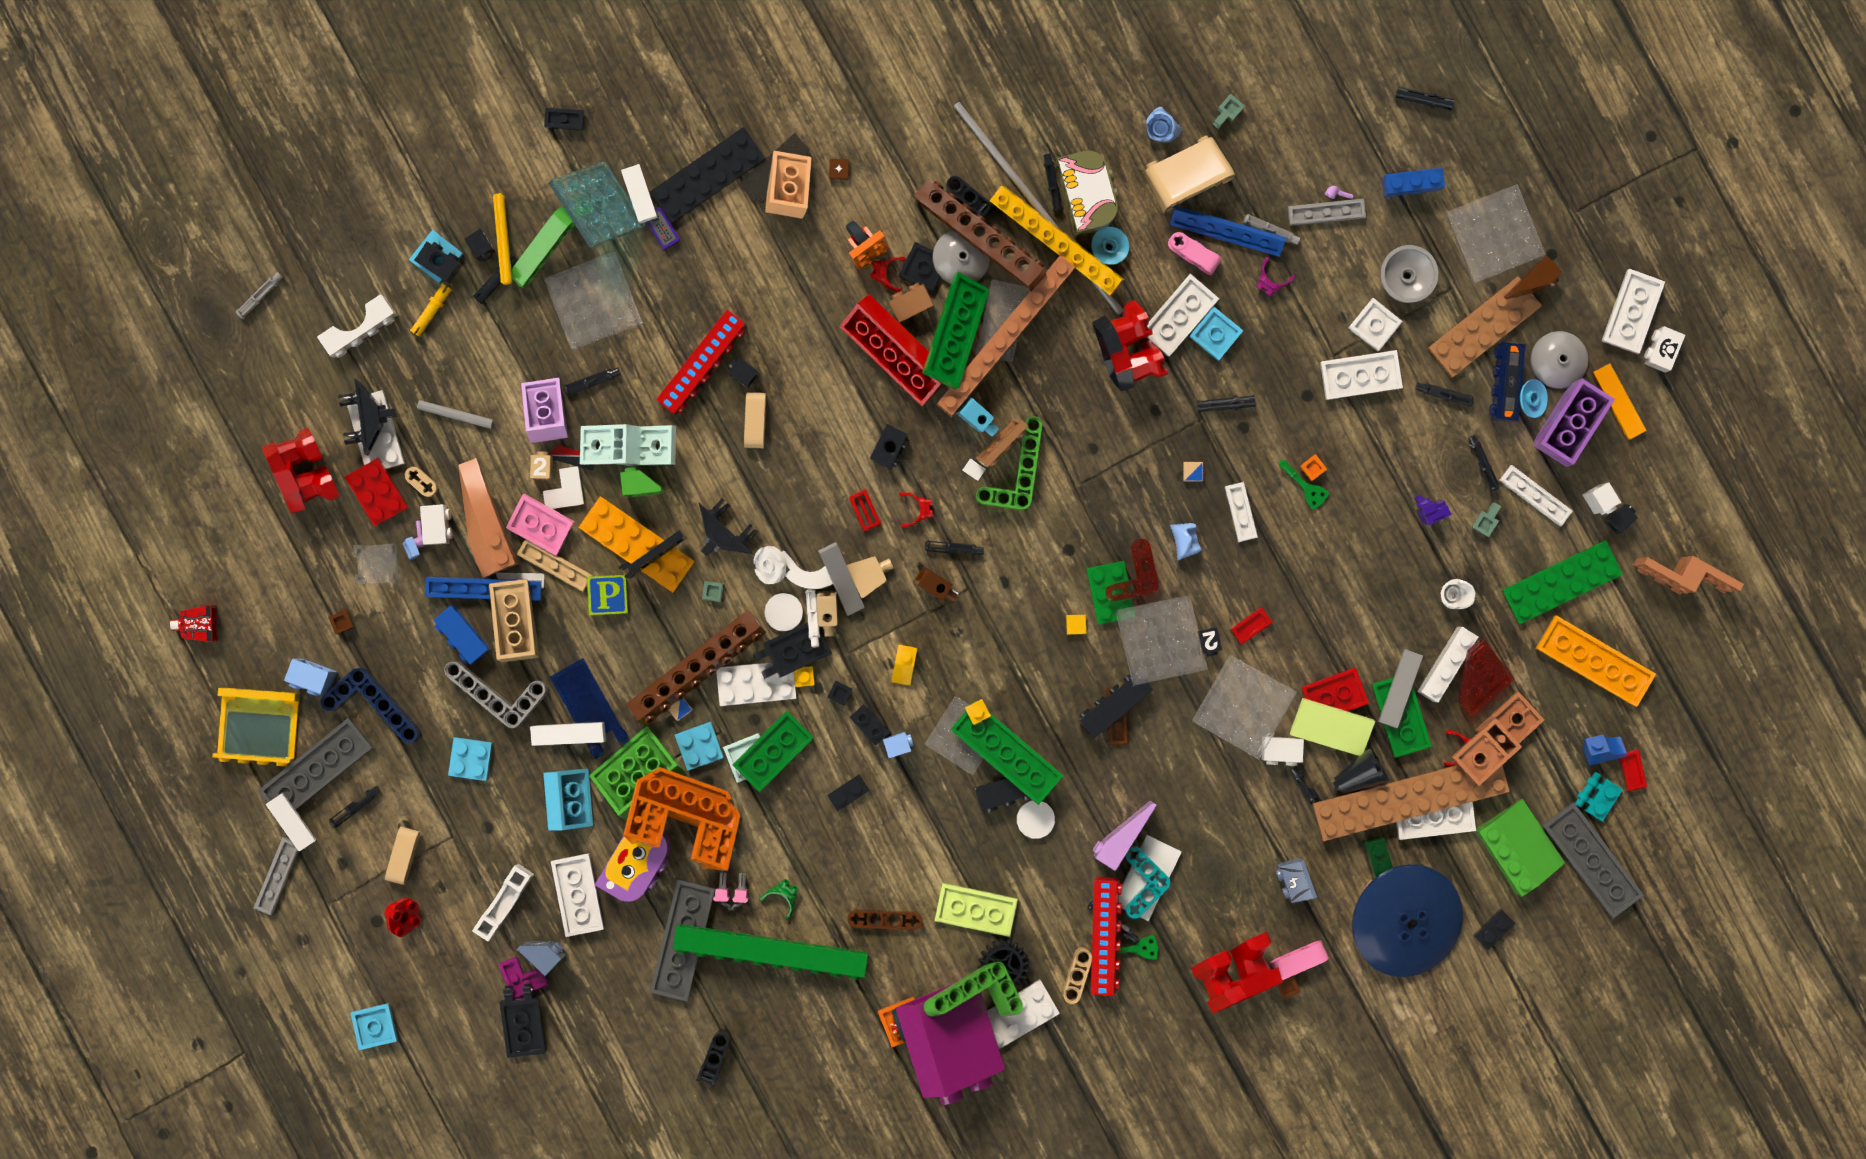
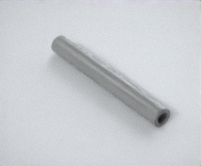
[417,400,494,429]

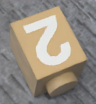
[530,452,553,480]

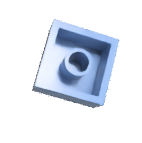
[284,659,338,696]

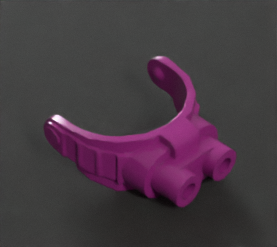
[1256,257,1295,297]

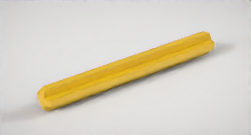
[493,193,512,285]

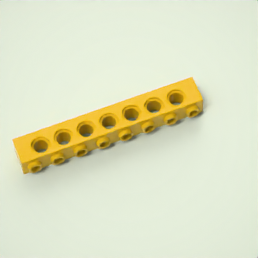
[990,185,1124,295]

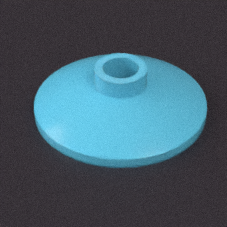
[1091,227,1129,265]
[1520,379,1548,418]

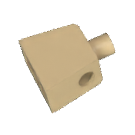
[847,556,894,599]
[817,591,838,636]

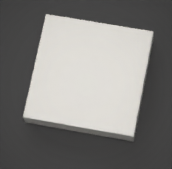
[1348,298,1403,352]

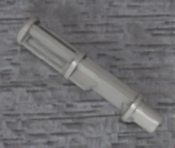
[1243,214,1300,245]
[236,272,283,319]

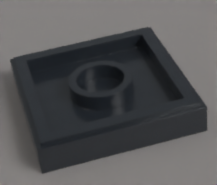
[898,242,940,293]

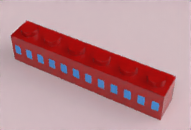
[656,310,747,416]
[1091,876,1123,996]

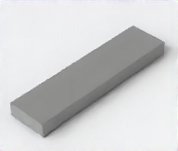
[1287,199,1366,226]
[819,542,865,616]
[1378,649,1423,728]
[253,836,299,916]

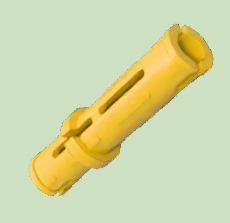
[410,283,452,337]

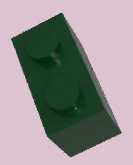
[1362,837,1393,879]

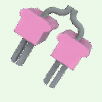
[713,872,749,910]

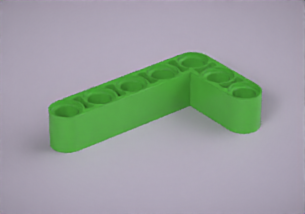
[511,201,593,288]
[976,416,1042,510]
[924,962,1023,1017]

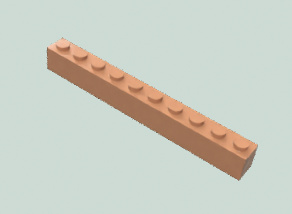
[937,255,1075,418]

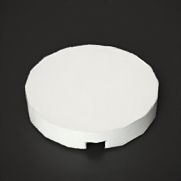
[753,546,786,584]
[765,593,803,631]
[1017,800,1055,838]

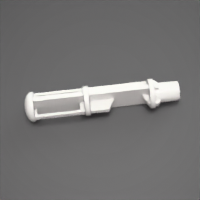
[805,589,820,648]

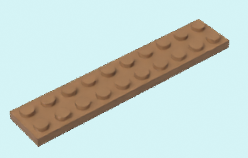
[1312,758,1510,841]

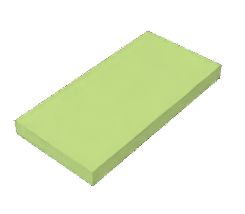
[1290,698,1375,756]
[935,883,1018,937]

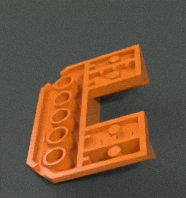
[623,767,740,871]

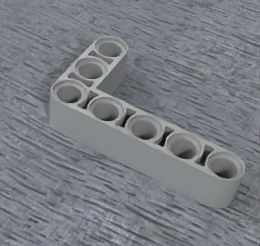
[444,661,548,728]

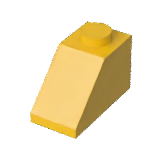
[892,645,917,686]

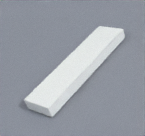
[1499,465,1573,526]
[530,722,606,746]

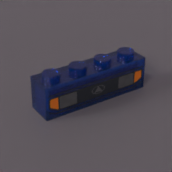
[1489,342,1526,422]

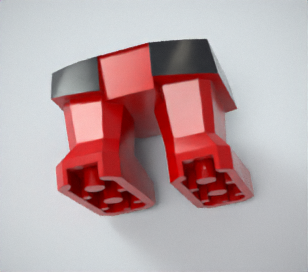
[1092,300,1168,391]

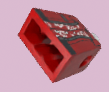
[170,605,218,642]

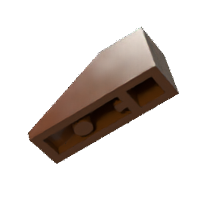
[1504,256,1562,300]

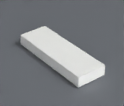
[621,164,658,224]
[1225,482,1258,542]
[266,793,316,851]

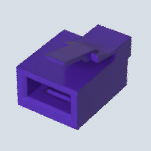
[1414,495,1451,525]

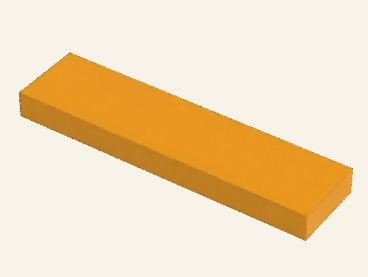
[1592,363,1647,440]

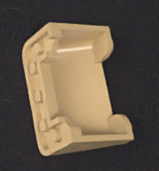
[1143,136,1235,213]

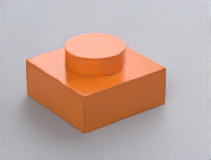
[1299,454,1327,481]

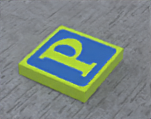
[587,575,628,615]

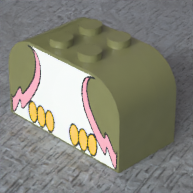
[1055,150,1119,239]

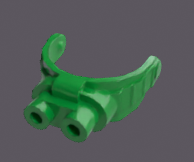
[760,879,799,920]

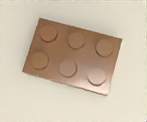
[975,418,1028,467]

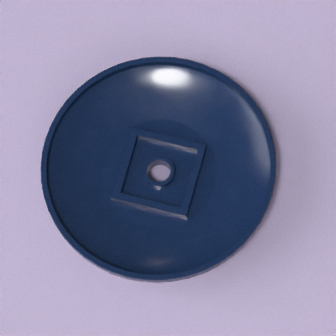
[1352,864,1463,977]

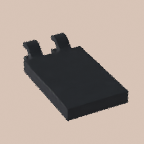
[619,530,687,579]
[753,623,832,679]
[499,983,546,1058]

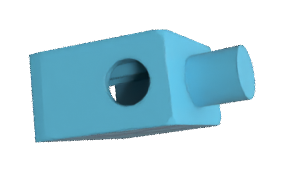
[956,398,999,437]

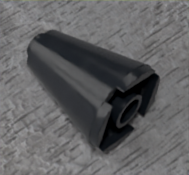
[1333,748,1389,794]

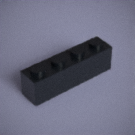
[1078,672,1153,739]
[974,777,1052,813]

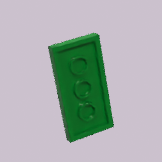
[1371,677,1432,758]
[732,710,814,792]

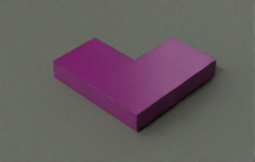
[498,956,549,999]

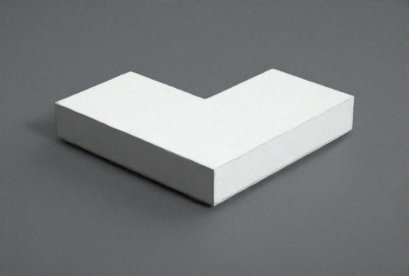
[543,466,584,509]

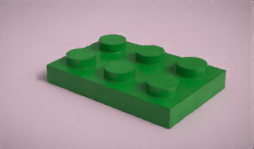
[1086,561,1136,625]

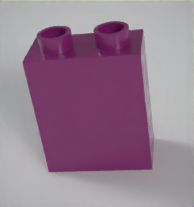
[896,982,1005,1105]

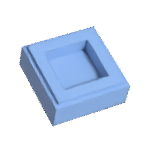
[403,537,419,560]

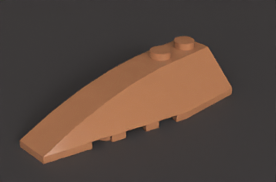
[458,458,519,578]

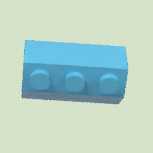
[544,769,593,831]

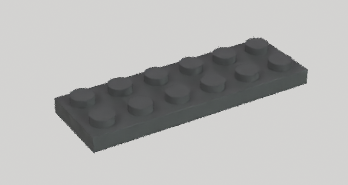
[258,718,374,810]
[1542,802,1644,918]
[650,879,716,1001]

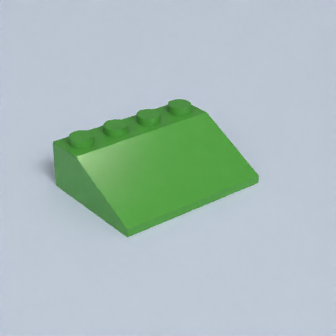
[589,726,686,822]
[1475,799,1565,897]

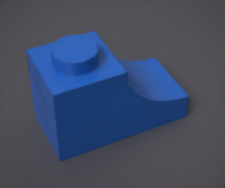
[1582,734,1627,766]

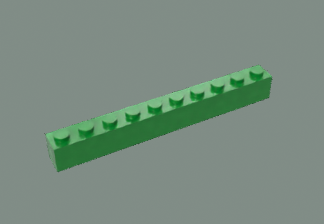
[673,924,868,980]

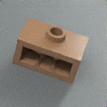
[889,283,934,322]

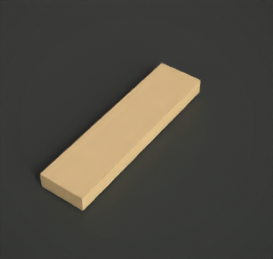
[517,539,593,592]

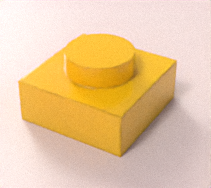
[794,666,815,687]
[965,699,991,725]

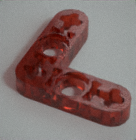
[1105,539,1159,601]

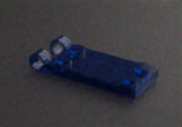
[550,658,630,759]

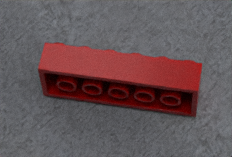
[839,294,943,406]

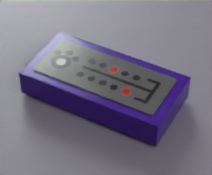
[647,208,680,250]

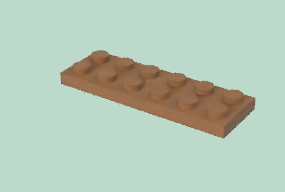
[1428,277,1542,378]

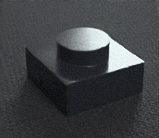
[827,680,853,706]

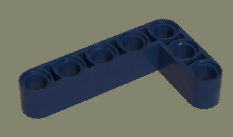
[320,668,421,743]

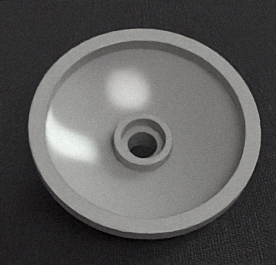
[933,230,990,284]
[1380,245,1439,303]
[1530,331,1588,389]

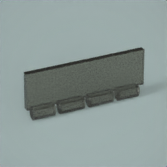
[739,133,812,204]

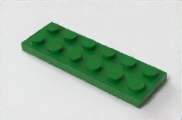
[922,272,990,390]
[1501,540,1623,624]
[950,700,1064,805]

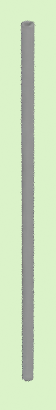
[954,102,1123,316]

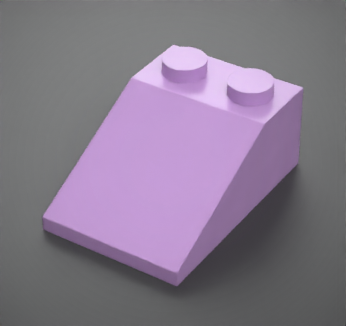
[521,378,568,443]

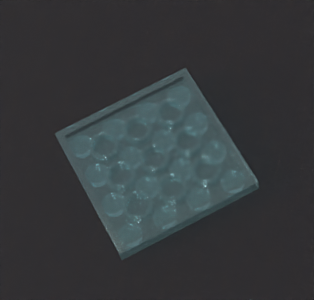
[548,161,646,248]

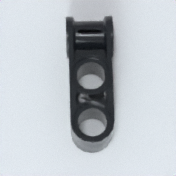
[946,176,997,221]
[696,1029,731,1087]

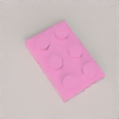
[506,494,575,556]

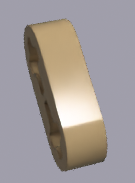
[405,467,438,497]

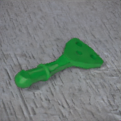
[1279,460,1329,510]
[1118,935,1158,960]

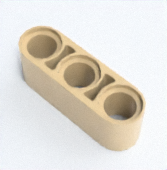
[744,392,766,448]
[385,826,420,885]
[1063,947,1092,1004]

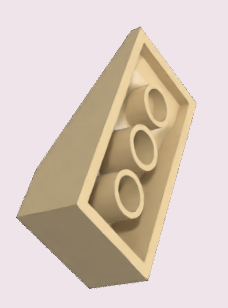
[489,579,539,663]

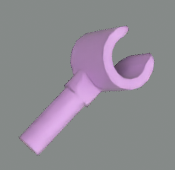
[1325,186,1353,199]
[413,520,425,549]

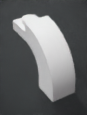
[781,551,833,589]

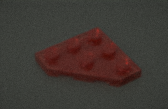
[1458,638,1514,718]

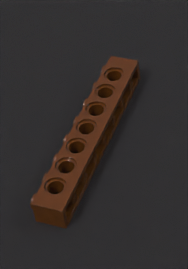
[914,179,1046,292]
[626,610,766,726]

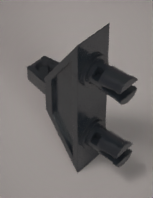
[338,378,397,456]
[699,498,759,556]

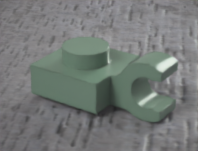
[1213,94,1245,129]
[1471,502,1501,537]

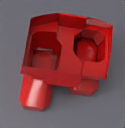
[261,428,340,513]
[1191,932,1283,1014]

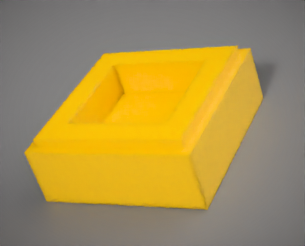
[1066,615,1086,635]

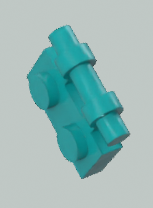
[1575,772,1623,822]

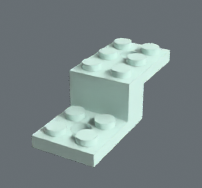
[580,424,676,466]

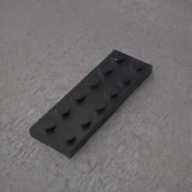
[650,127,766,224]

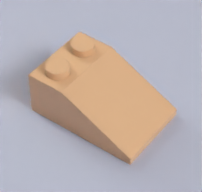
[765,151,811,219]

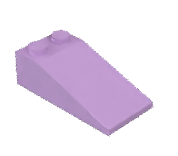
[1092,801,1156,871]

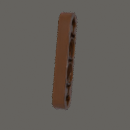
[847,909,922,930]

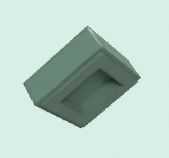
[702,581,724,602]

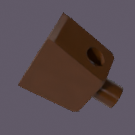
[913,566,959,603]

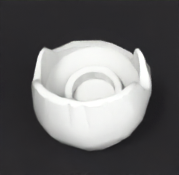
[1440,579,1475,609]

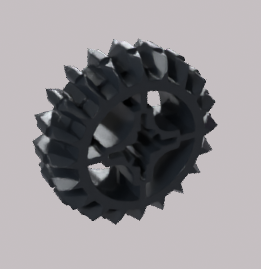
[978,939,1030,986]

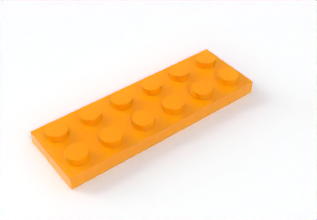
[578,496,695,593]
[1535,615,1656,707]

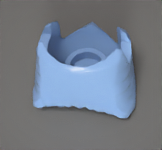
[1146,107,1183,143]
[1170,523,1202,561]

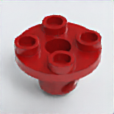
[384,898,421,937]

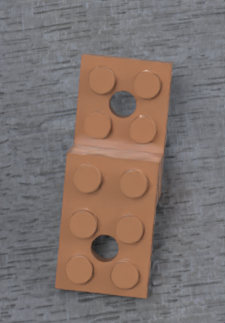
[1633,556,1744,594]
[1452,691,1544,786]

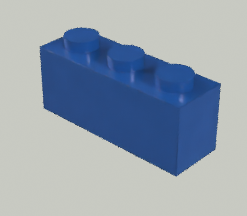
[1381,168,1445,198]
[433,605,491,664]

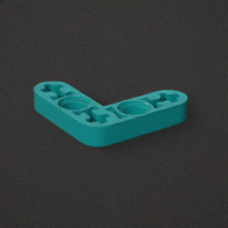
[1125,846,1171,919]

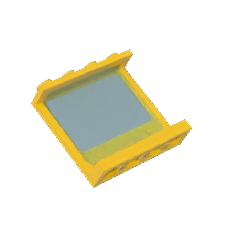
[213,688,300,766]

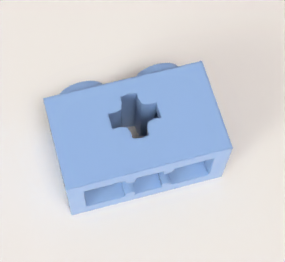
[883,731,914,758]

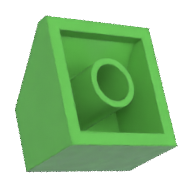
[620,467,665,498]

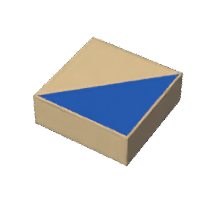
[1183,462,1203,481]
[669,698,693,721]

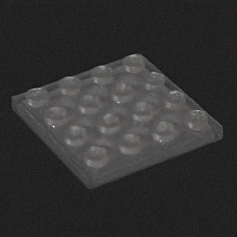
[1445,184,1546,284]
[544,251,643,350]
[1116,595,1208,686]
[1192,655,1297,759]

